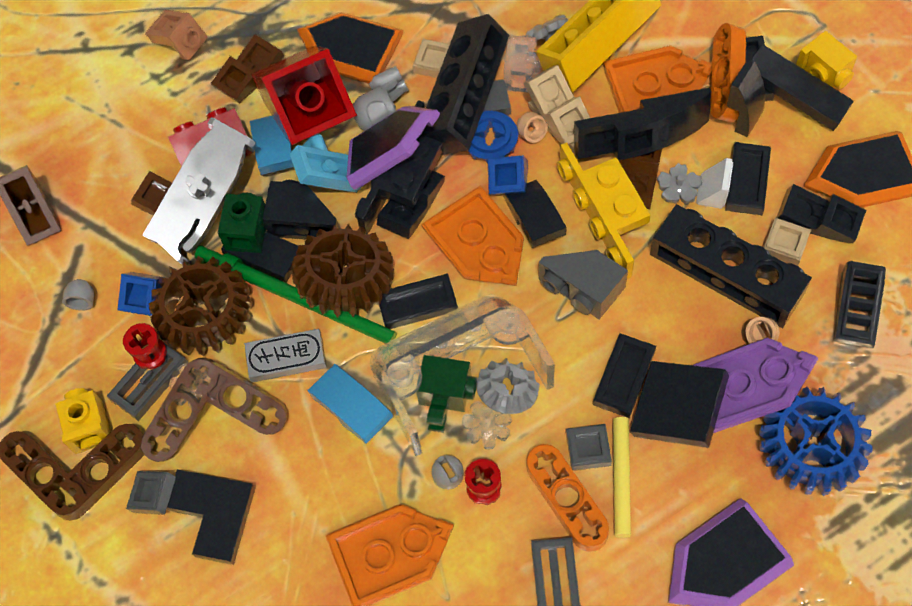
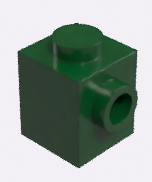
[218,192,266,253]

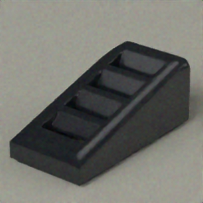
[834,261,886,348]

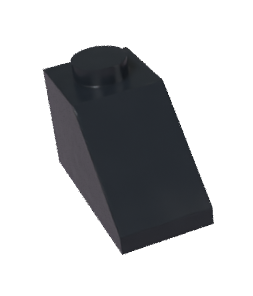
[262,180,339,240]

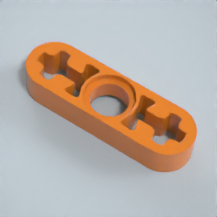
[711,23,746,123]
[527,444,609,552]

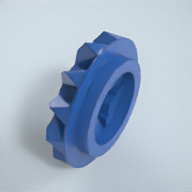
[466,111,518,163]

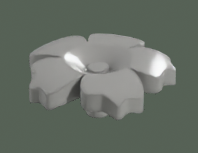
[657,163,702,204]

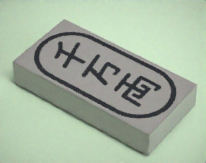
[244,329,327,383]

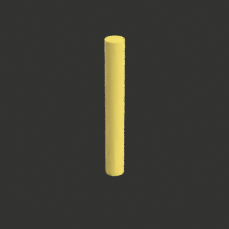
[613,417,631,538]

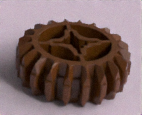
[292,223,394,318]
[148,256,252,356]

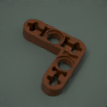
[141,358,287,462]
[0,424,144,521]

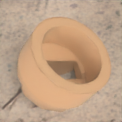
[516,112,548,143]
[745,317,780,344]

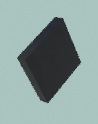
[630,361,729,448]

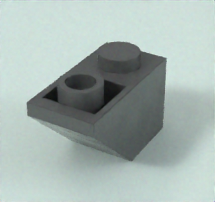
[539,250,628,320]

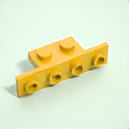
[557,142,651,279]

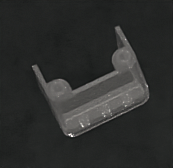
[370,294,555,457]

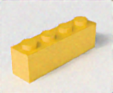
[536,0,662,93]

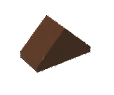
[0,165,61,246]

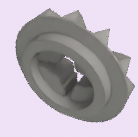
[476,358,540,414]

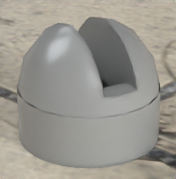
[62,279,94,311]
[431,455,464,490]

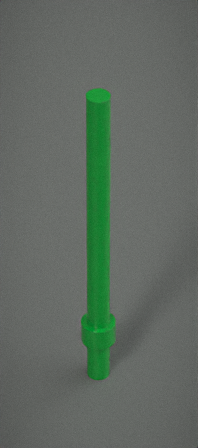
[195,245,397,346]

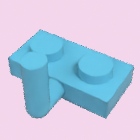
[289,134,362,193]

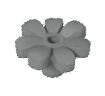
[525,15,568,41]

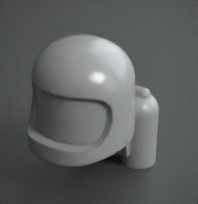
[353,66,409,131]

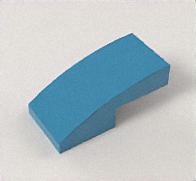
[250,116,294,175]
[307,364,393,444]

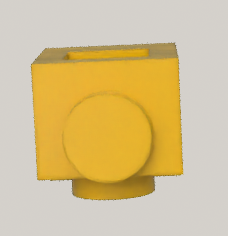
[796,30,858,90]
[55,388,110,455]

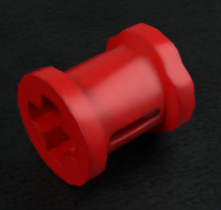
[123,323,167,370]
[465,459,502,505]

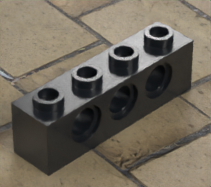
[421,14,510,155]
[650,204,812,329]

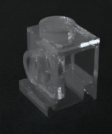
[503,35,542,92]

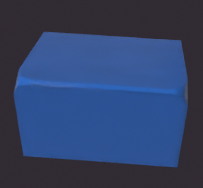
[488,155,528,195]
[117,272,165,316]

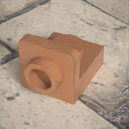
[145,9,207,60]

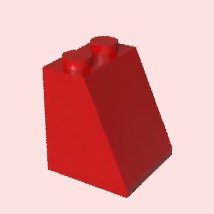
[251,46,357,145]

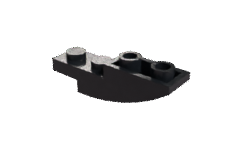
[574,88,712,161]

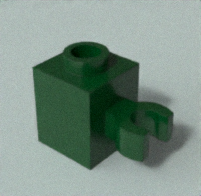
[416,355,477,433]

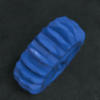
[759,386,872,496]

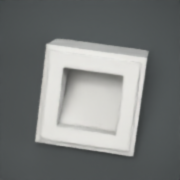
[696,158,733,209]

